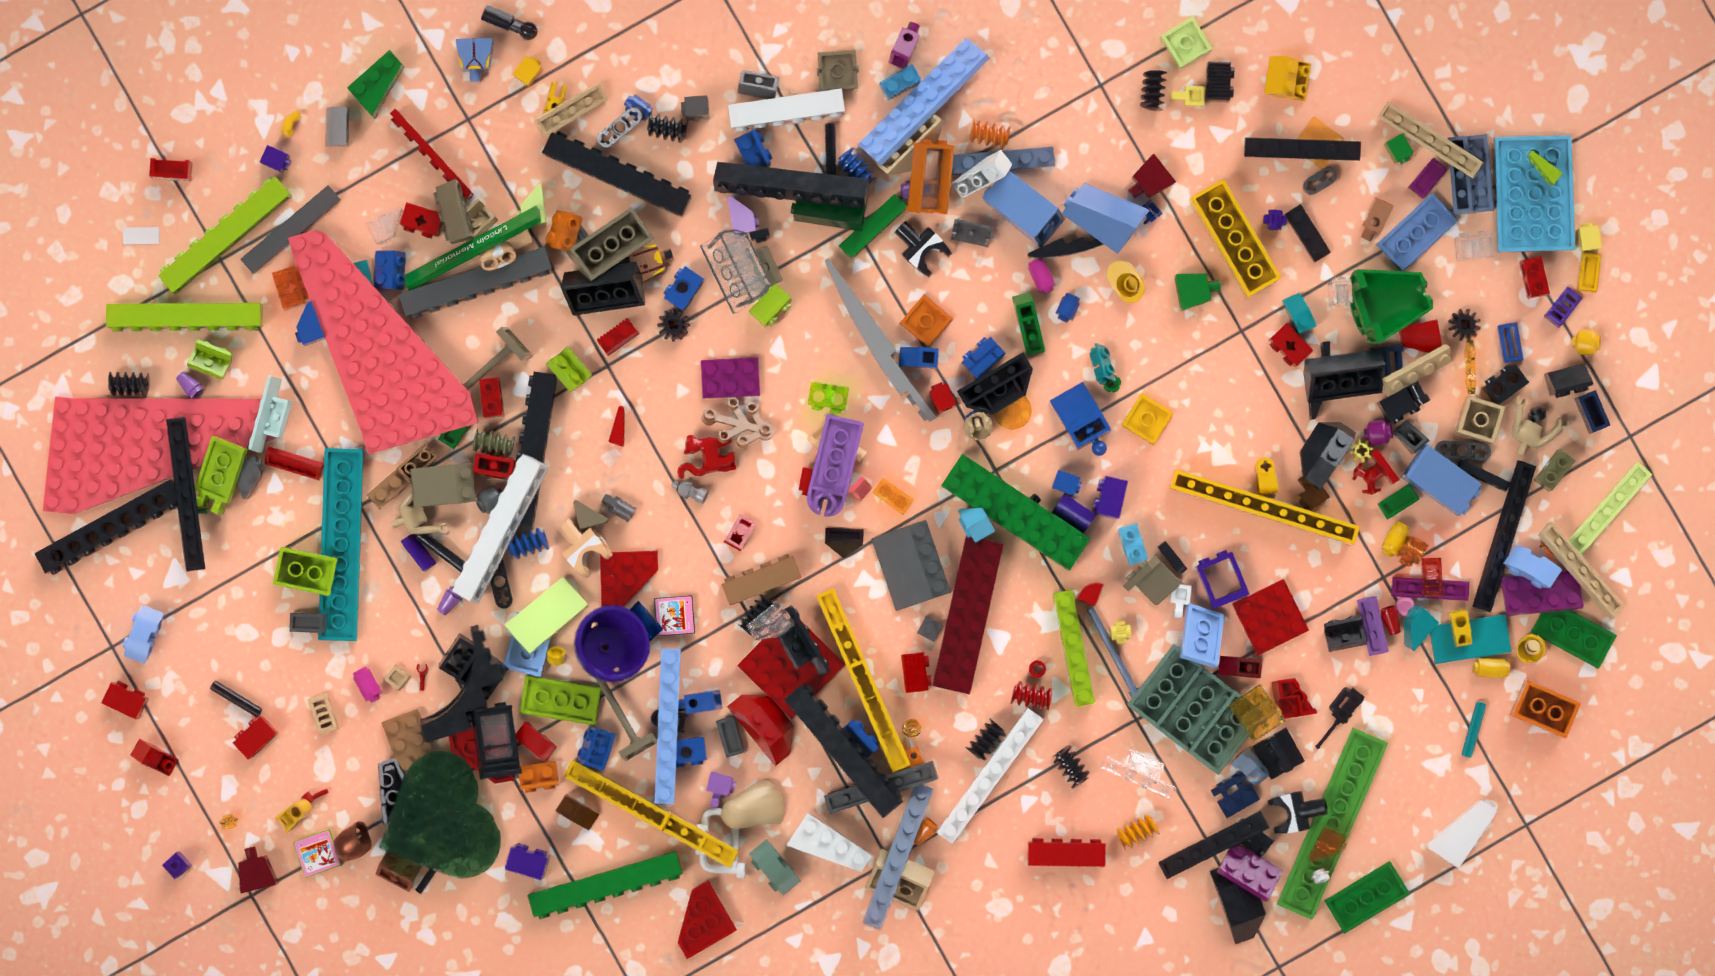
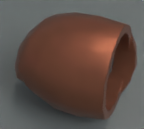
[333,821,372,861]

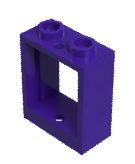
[1195,550,1250,609]

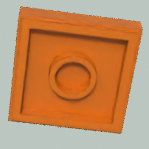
[899,294,953,348]

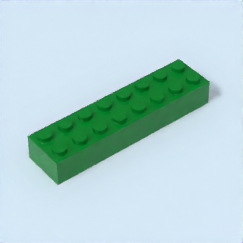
[941,454,1091,571]

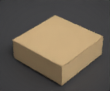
[383,664,410,691]

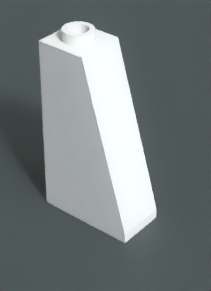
[1424,799,1497,868]

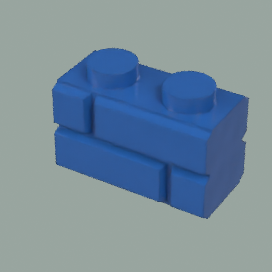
[962,337,1006,379]

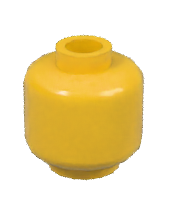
[1572,330,1601,355]

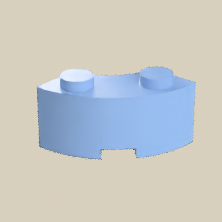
[1503,545,1562,589]
[122,605,164,664]

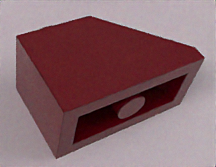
[1218,656,1262,679]

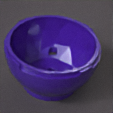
[574,605,650,682]

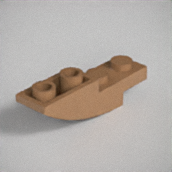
[367,443,438,510]

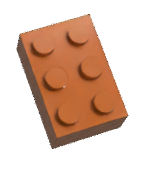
[1509,680,1581,739]

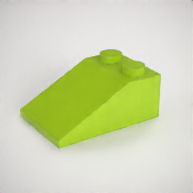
[272,547,338,596]

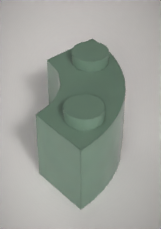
[749,839,801,896]

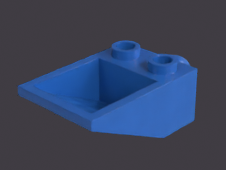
[1049,382,1111,456]

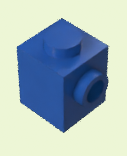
[1051,470,1082,496]

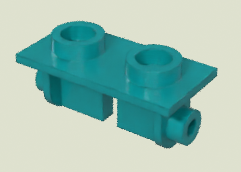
[1089,343,1116,385]

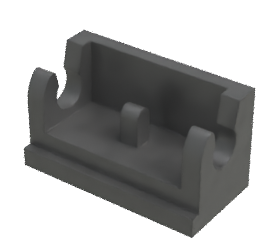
[951,219,992,247]

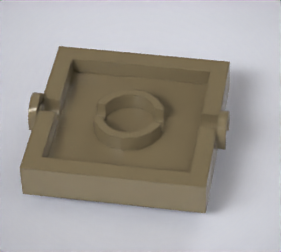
[817,50,859,91]

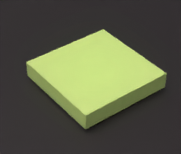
[1160,17,1213,69]

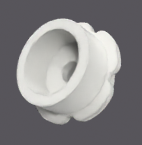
[1311,868,1330,885]

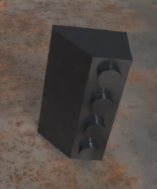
[560,262,645,316]
[1303,349,1386,403]

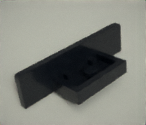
[777,605,830,677]

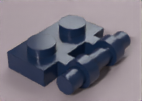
[1210,772,1260,818]

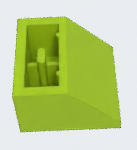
[749,284,792,328]

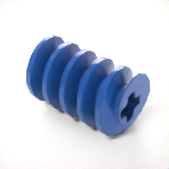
[837,147,876,184]
[508,528,550,560]

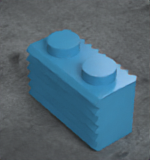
[879,64,921,101]

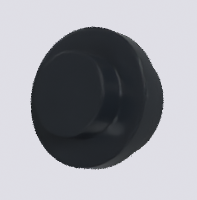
[1527,406,1547,422]

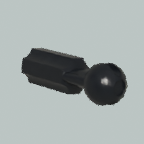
[481,5,538,40]

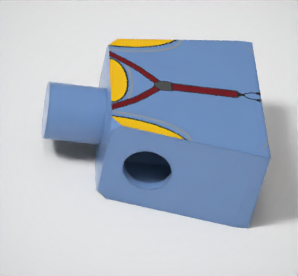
[456,38,494,82]

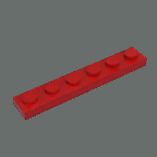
[390,108,474,199]

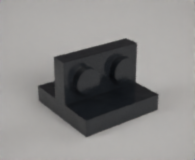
[1252,727,1305,780]

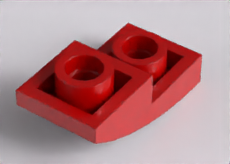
[516,722,557,762]

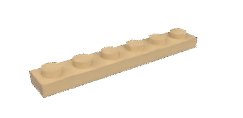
[1377,101,1484,179]
[1538,521,1624,620]

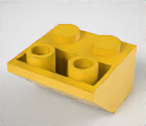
[1264,56,1311,101]

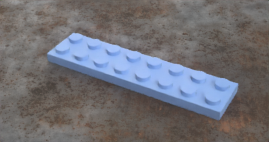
[857,38,990,166]

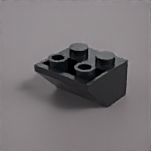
[1544,363,1594,398]

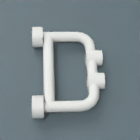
[695,807,746,878]

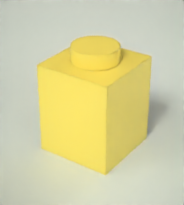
[1576,223,1602,252]

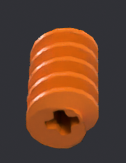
[970,119,1011,149]

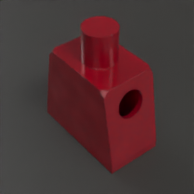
[1128,154,1176,199]
[238,846,279,894]

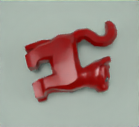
[677,435,736,479]

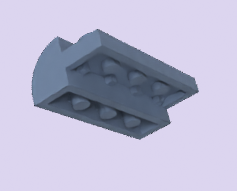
[1448,134,1494,215]

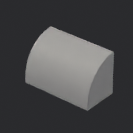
[325,107,349,147]

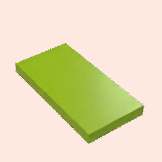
[519,675,602,726]

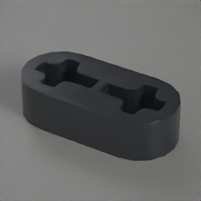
[1157,541,1187,575]

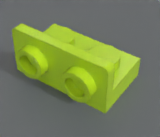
[546,346,592,392]

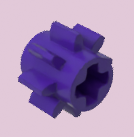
[1263,210,1287,230]

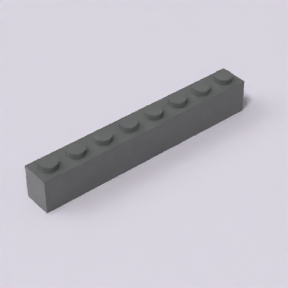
[398,247,553,319]

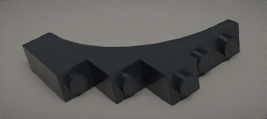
[420,625,506,743]

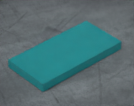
[1430,614,1511,664]

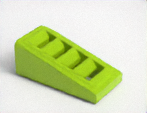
[1526,151,1562,186]

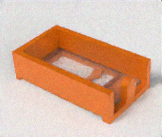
[906,139,955,214]

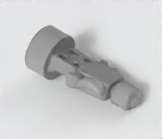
[671,481,709,505]

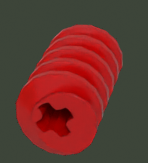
[1010,681,1052,711]

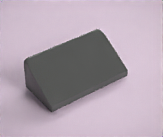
[738,70,779,99]

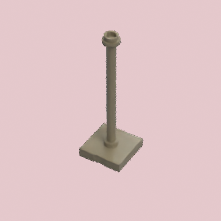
[463,327,533,390]
[595,678,657,761]

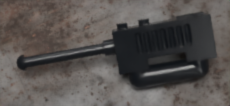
[1315,687,1365,749]

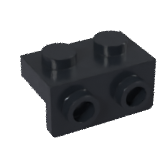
[1324,616,1367,652]

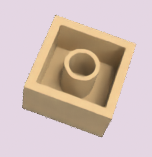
[1454,395,1505,445]

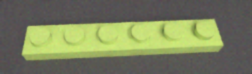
[1568,462,1653,555]

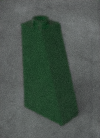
[791,194,869,232]

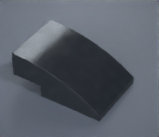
[439,633,509,700]

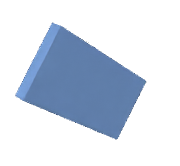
[1376,192,1459,271]

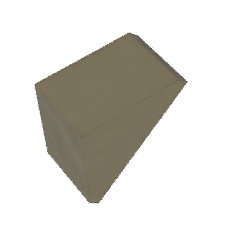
[573,500,609,530]

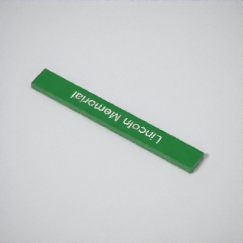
[405,206,542,291]

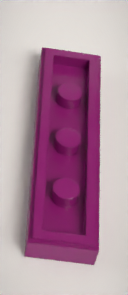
[1391,577,1470,601]

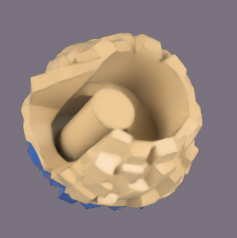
[963,410,993,440]

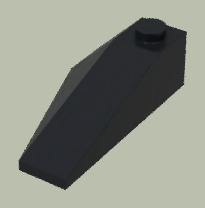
[378,758,426,839]

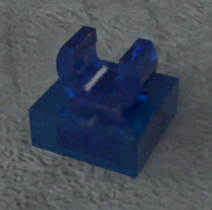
[1142,199,1163,224]

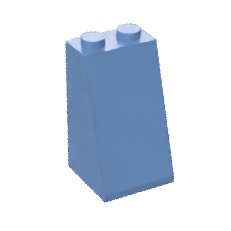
[982,171,1065,248]
[1062,183,1149,254]
[1400,444,1481,516]

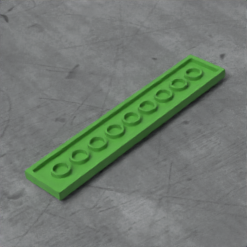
[1276,727,1388,920]

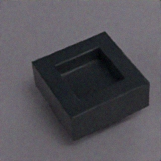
[749,228,770,244]

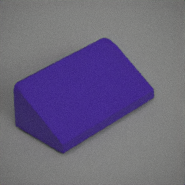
[401,534,436,572]

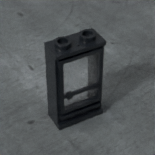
[470,702,522,780]

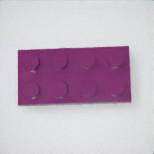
[1501,571,1584,616]

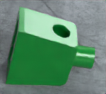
[1174,273,1221,312]

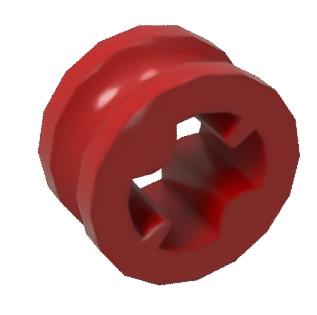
[1029,660,1046,678]

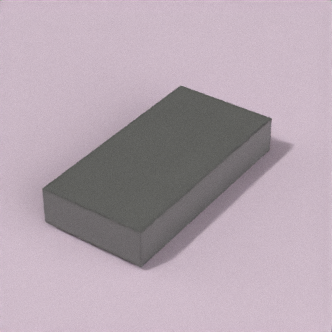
[289,613,327,633]
[716,716,745,758]

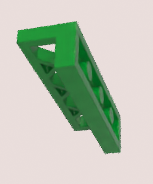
[839,194,907,260]

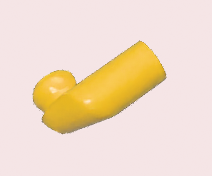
[281,110,302,138]

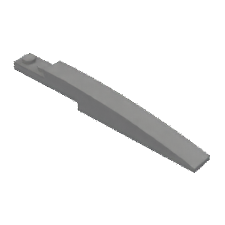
[825,258,936,423]

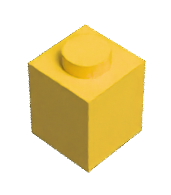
[512,56,543,87]

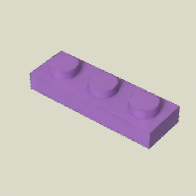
[1357,596,1389,656]

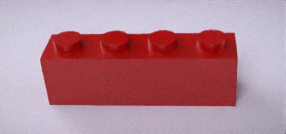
[1027,838,1106,867]

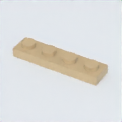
[534,82,608,137]
[1382,344,1452,396]

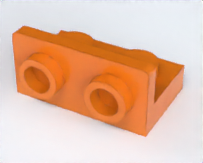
[519,761,559,793]

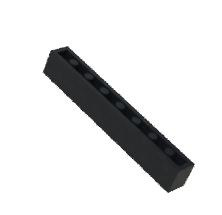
[542,131,692,218]
[713,162,869,209]
[516,371,558,527]
[784,683,904,818]

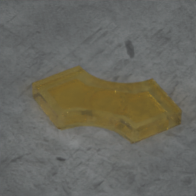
[1464,340,1477,394]

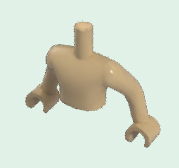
[1511,396,1570,456]
[391,490,451,535]

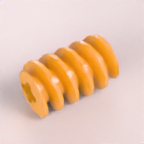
[1116,814,1160,851]

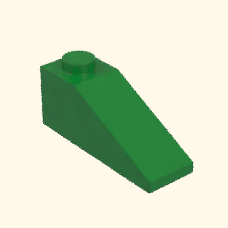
[1012,292,1046,357]

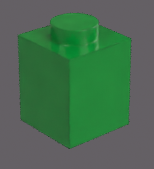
[1384,133,1414,165]

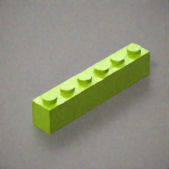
[1053,590,1095,707]

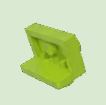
[187,339,232,380]

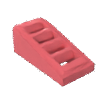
[849,477,872,501]

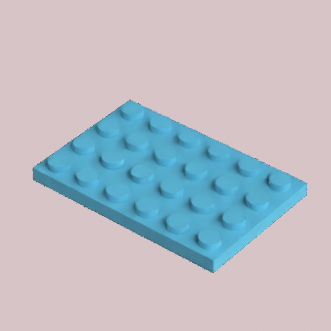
[1494,135,1575,253]

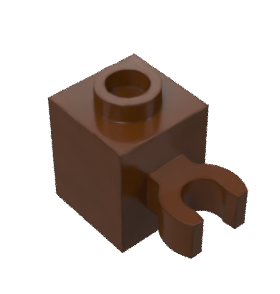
[1297,476,1330,511]

